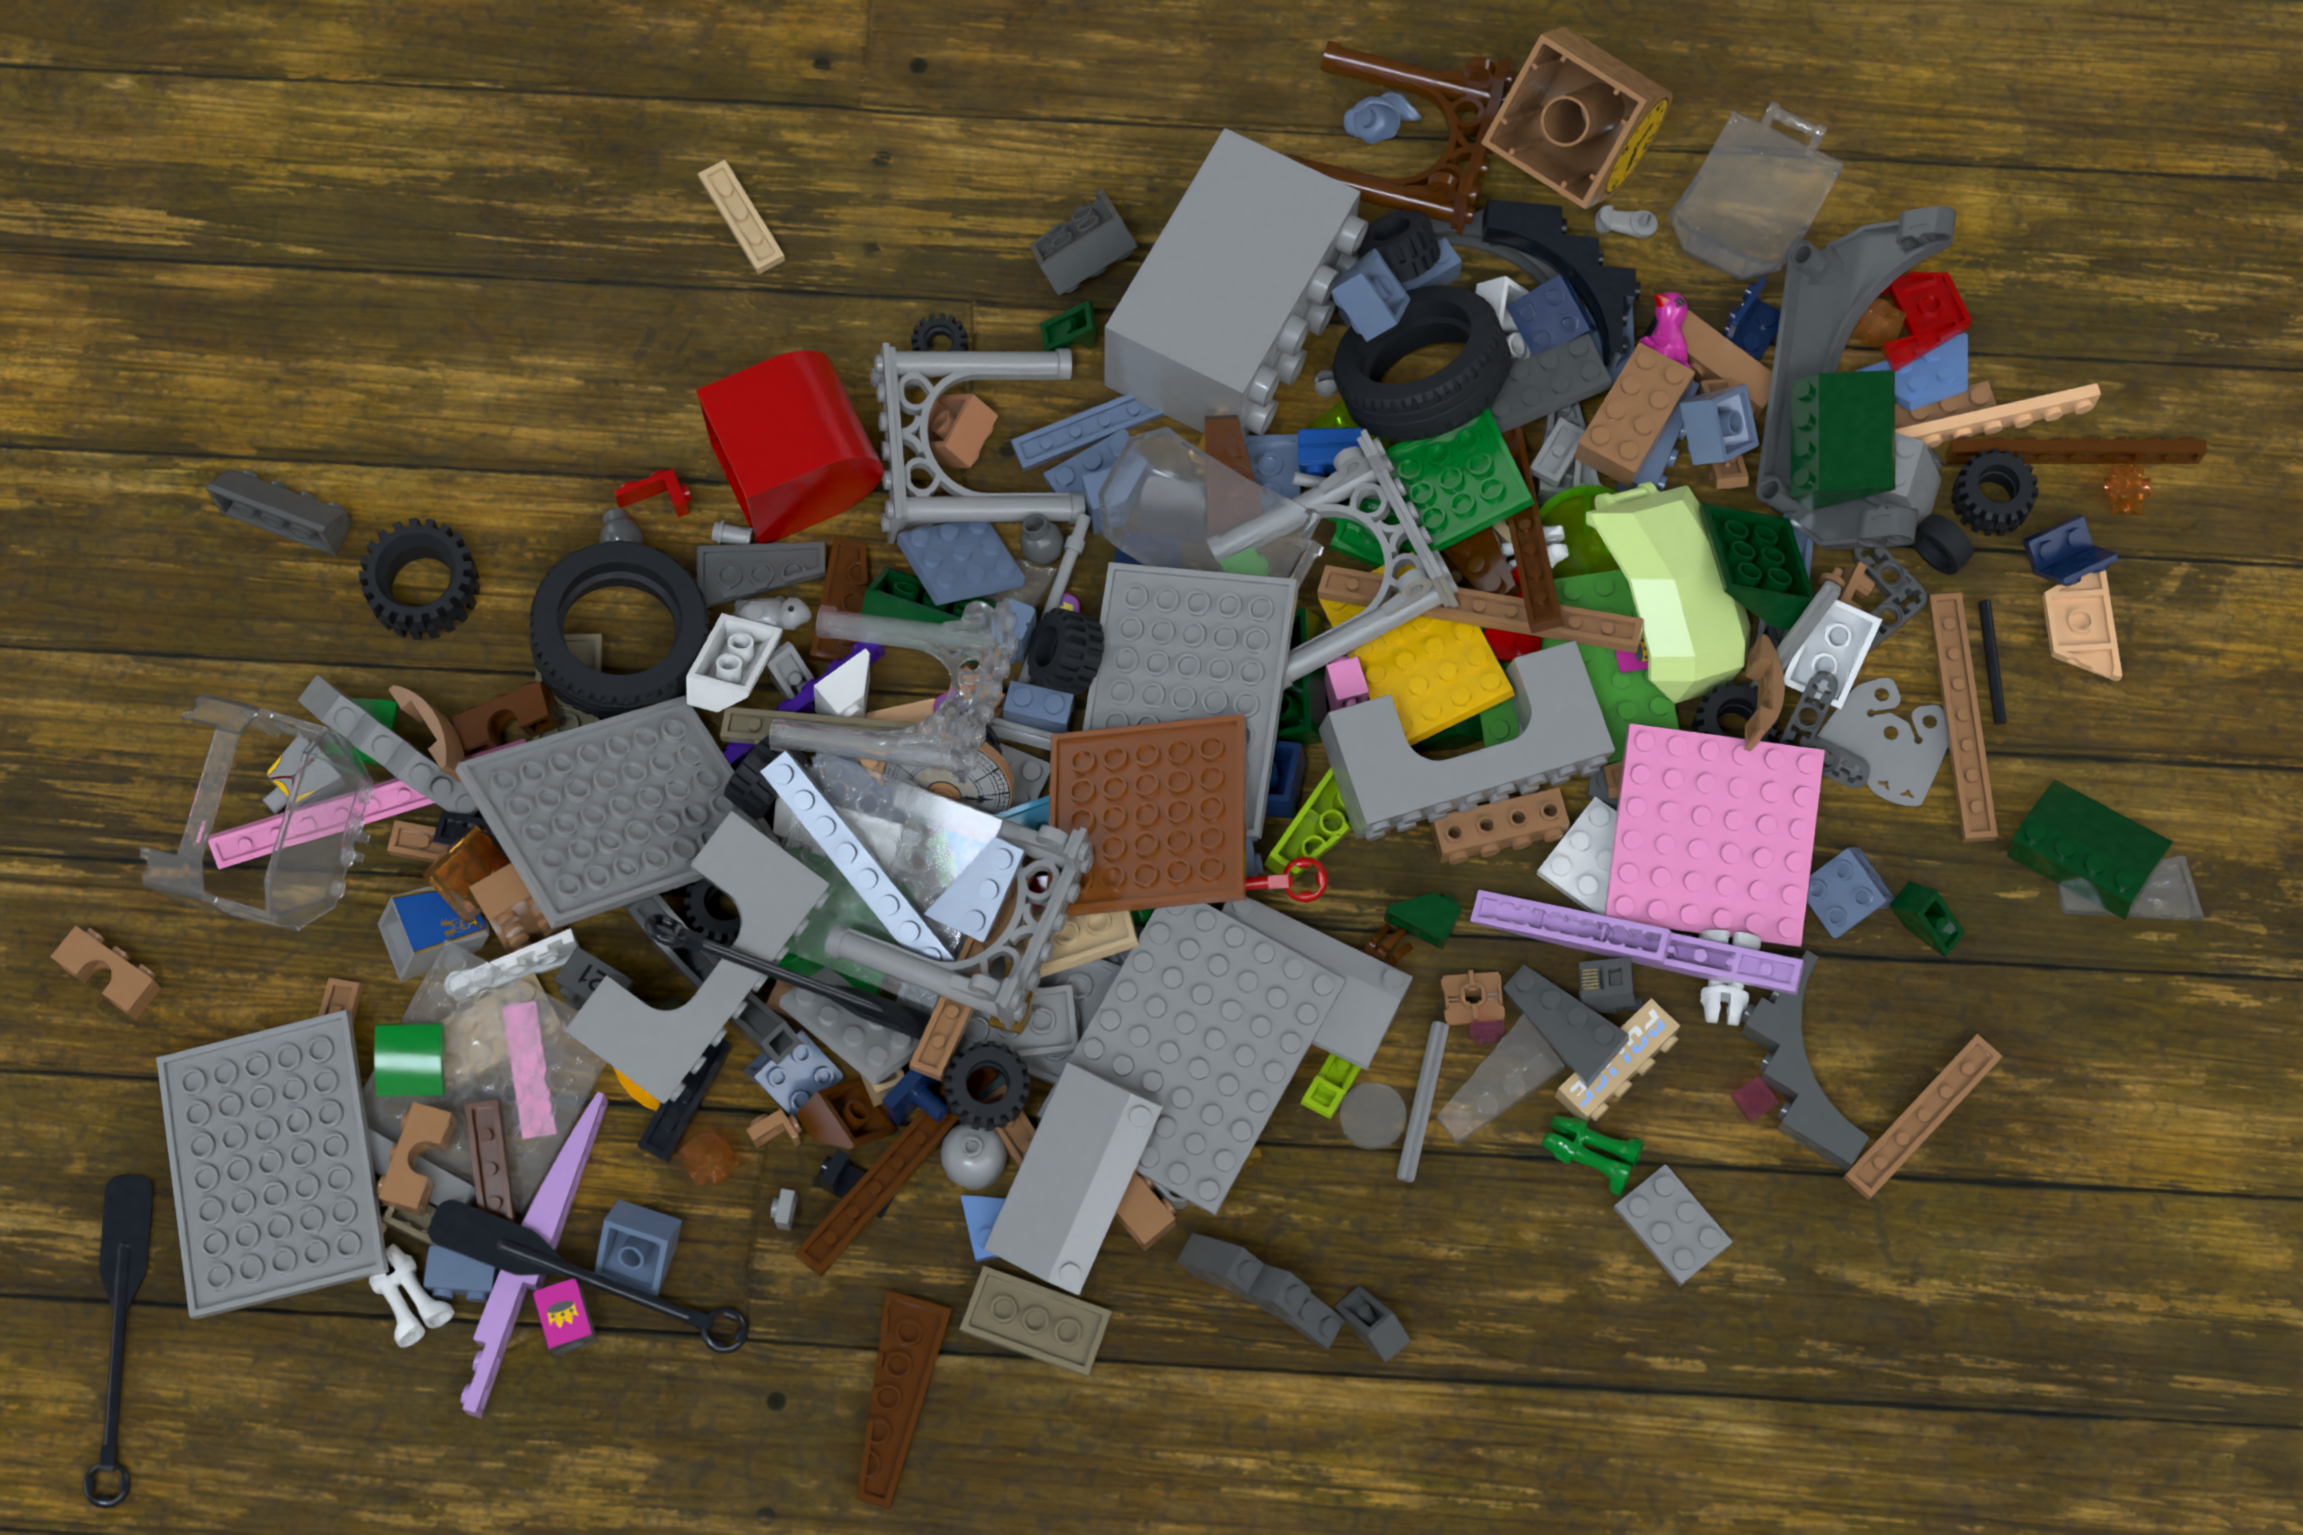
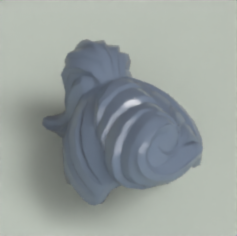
[1344,92,1422,144]

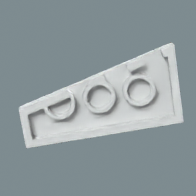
[447,928,580,1001]

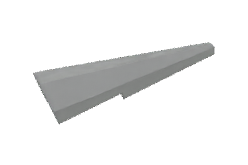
[1536,402,1603,508]

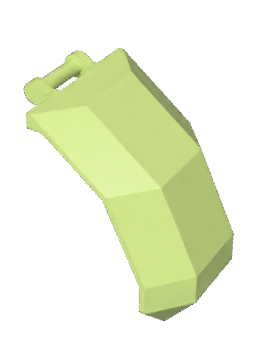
[1586,482,1751,704]

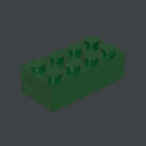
[859,566,1003,663]

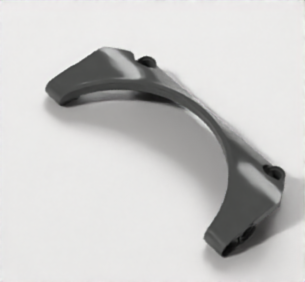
[1756,206,1956,550]

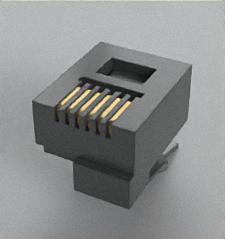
[1579,957,1643,1014]

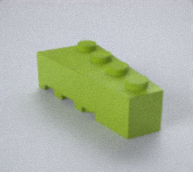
[1264,767,1353,881]

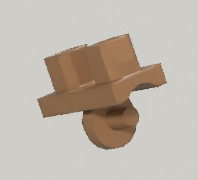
[1818,561,1875,610]

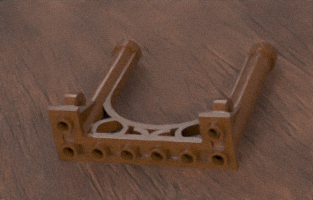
[1288,41,1515,236]

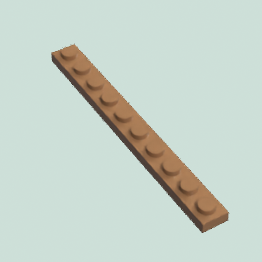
[1317,565,1644,653]

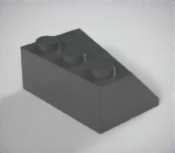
[1029,188,1138,296]

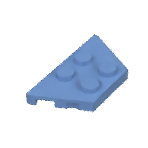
[1855,332,1968,411]

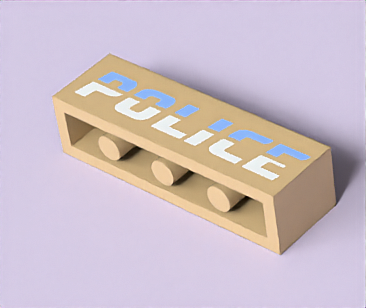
[1555,998,1680,1121]

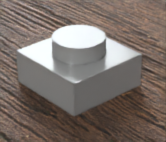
[771,1189,798,1231]

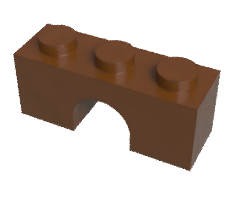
[452,681,562,756]

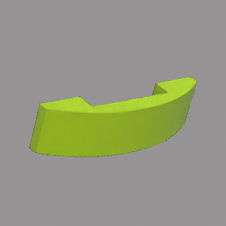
[1300,1053,1361,1119]

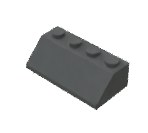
[206,469,352,557]

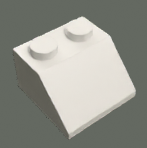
[814,648,870,718]

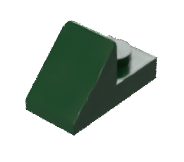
[1040,300,1097,352]

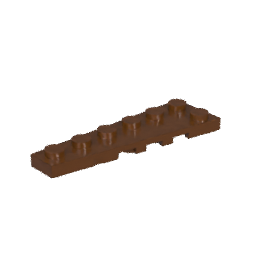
[856,1290,952,1510]

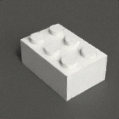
[1783,599,1882,709]

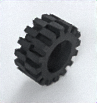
[911,313,969,351]

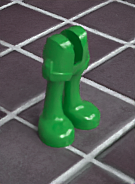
[1541,1115,1645,1197]

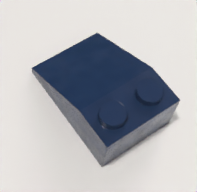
[1265,740,1307,819]

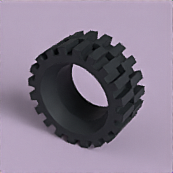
[359,518,480,640]

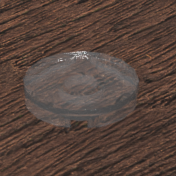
[1339,1082,1407,1150]

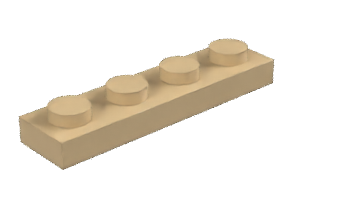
[698,160,785,275]

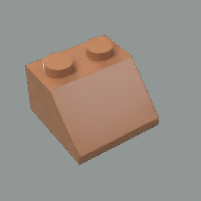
[908,394,998,468]

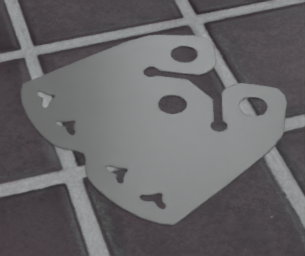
[1817,678,1948,806]

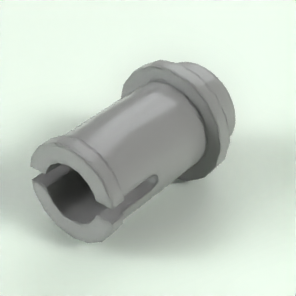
[711,520,753,545]

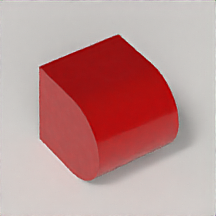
[696,350,884,544]

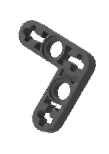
[1851,547,1927,653]
[1780,671,1870,788]

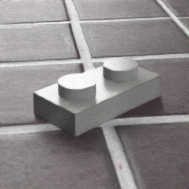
[1530,418,1586,487]

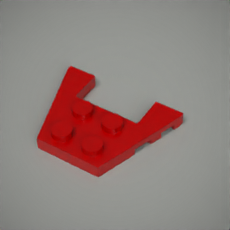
[1879,272,1972,372]

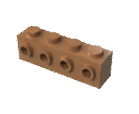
[1430,787,1570,864]

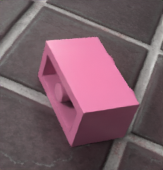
[1324,656,1369,711]

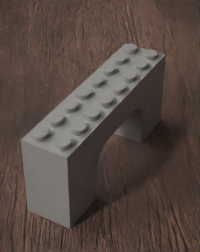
[1318,640,1615,841]
[564,811,830,1104]

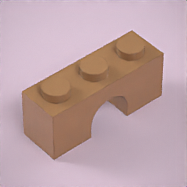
[50,925,161,1020]
[377,1102,458,1217]

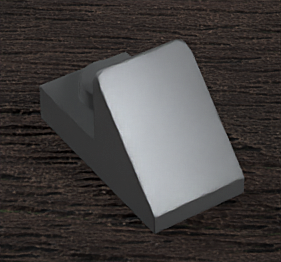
[765,641,814,700]

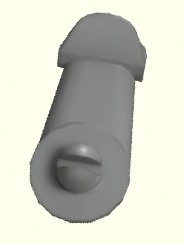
[1594,206,1657,238]

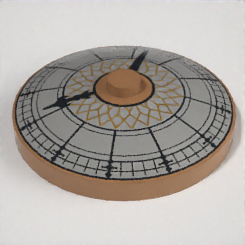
[882,727,1014,833]

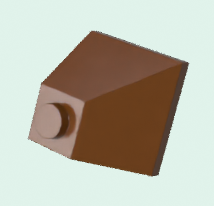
[796,1077,898,1149]

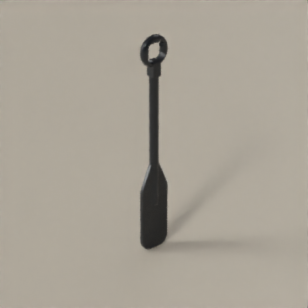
[644,913,931,1040]
[83,1175,154,1509]
[428,1200,748,1354]

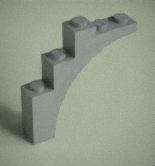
[298,675,478,817]

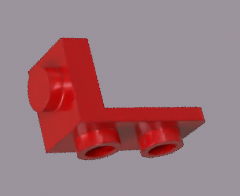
[614,469,692,518]

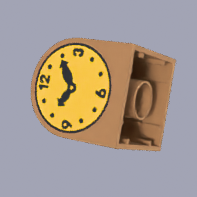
[1481,27,1672,209]

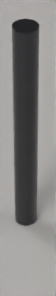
[1978,600,2007,725]

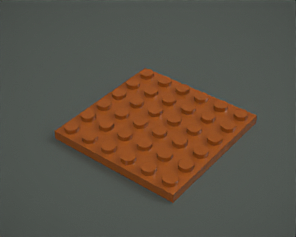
[1047,714,1246,917]

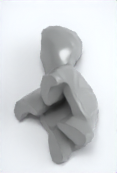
[733,595,812,652]

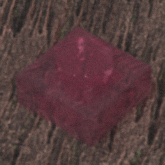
[1467,1020,1505,1045]
[1730,1076,1779,1123]

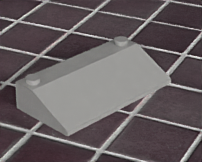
[1221,896,1413,1070]
[984,1061,1163,1295]

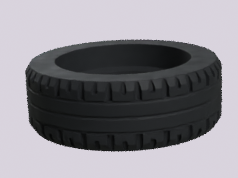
[1332,285,1511,441]
[530,541,709,719]

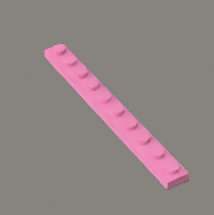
[207,738,526,869]

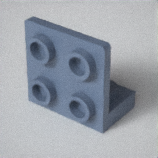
[1807,847,1895,938]
[742,1024,843,1122]

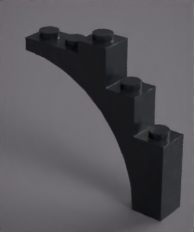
[1482,199,1641,367]

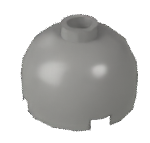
[940,1123,1008,1190]

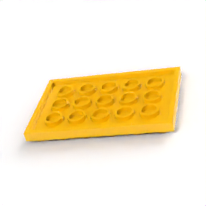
[1318,551,1515,746]

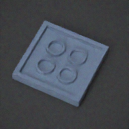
[897,522,1025,606]

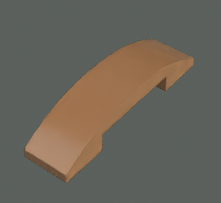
[1744,634,1785,751]
[388,685,465,783]

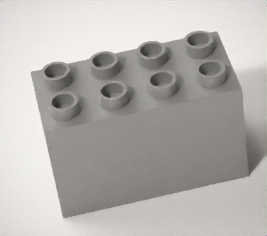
[1104,128,1368,439]

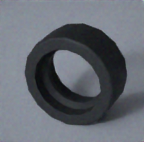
[1913,514,1974,575]

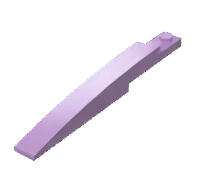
[1470,890,1804,995]
[461,1092,608,1418]

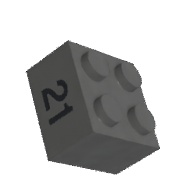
[554,947,641,1012]

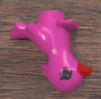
[1639,292,1692,370]

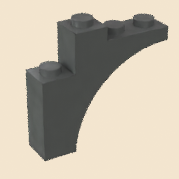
[1176,1233,1345,1349]

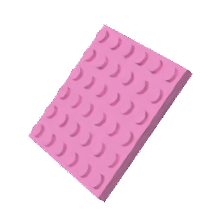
[1604,723,1825,947]

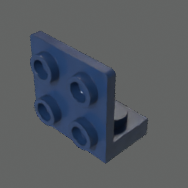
[1507,274,1597,356]
[1723,276,1781,362]
[2023,514,2118,586]

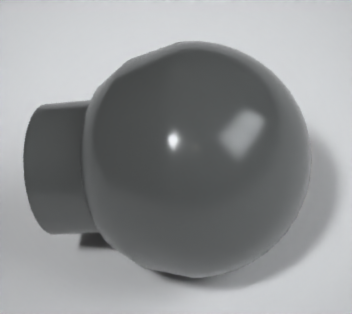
[600,509,644,544]
[1020,514,1064,565]

